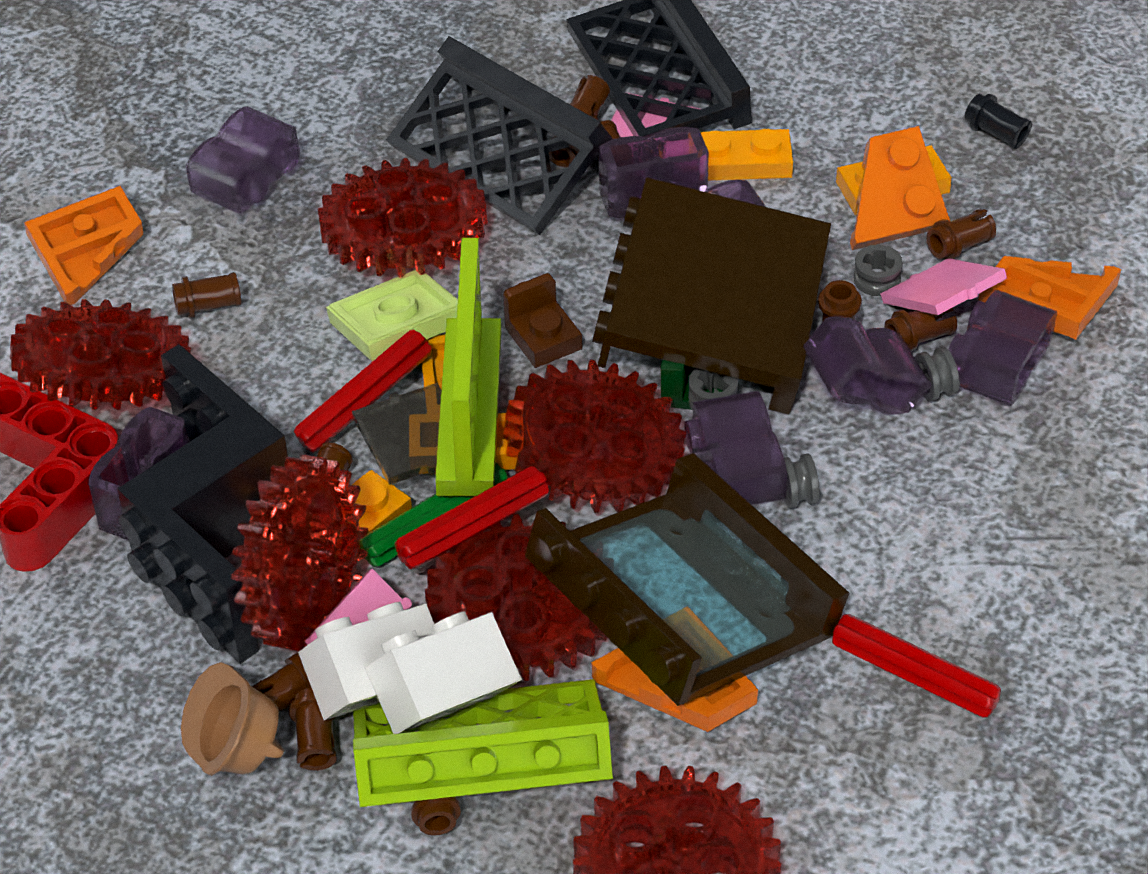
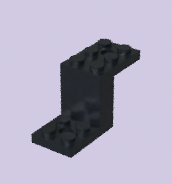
[117,344,296,664]

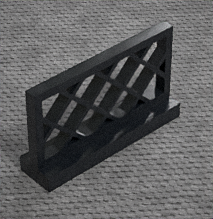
[566,0,752,148]
[386,36,616,235]

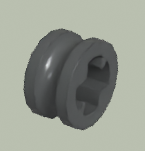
[854,245,903,296]
[914,347,960,401]
[689,368,738,418]
[778,453,820,508]

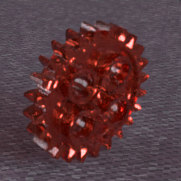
[318,158,488,277]
[10,299,191,410]
[502,359,686,513]
[231,455,368,651]
[425,514,613,681]
[573,765,781,874]

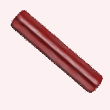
[294,329,432,453]
[395,466,549,569]
[832,614,1001,718]

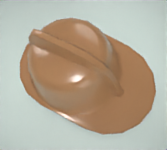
[181,662,285,776]

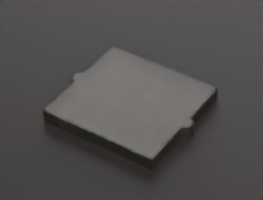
[352,383,442,485]

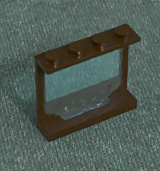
[525,453,849,706]

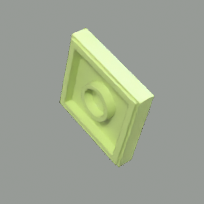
[326,269,458,361]

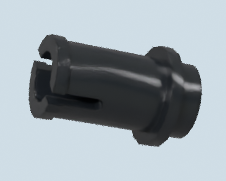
[964,93,1032,149]

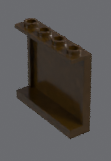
[592,177,831,415]

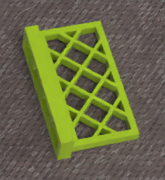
[435,238,502,496]
[353,679,613,807]

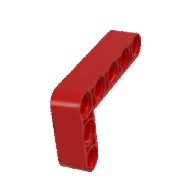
[0,373,126,572]

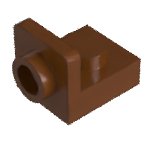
[503,273,583,368]

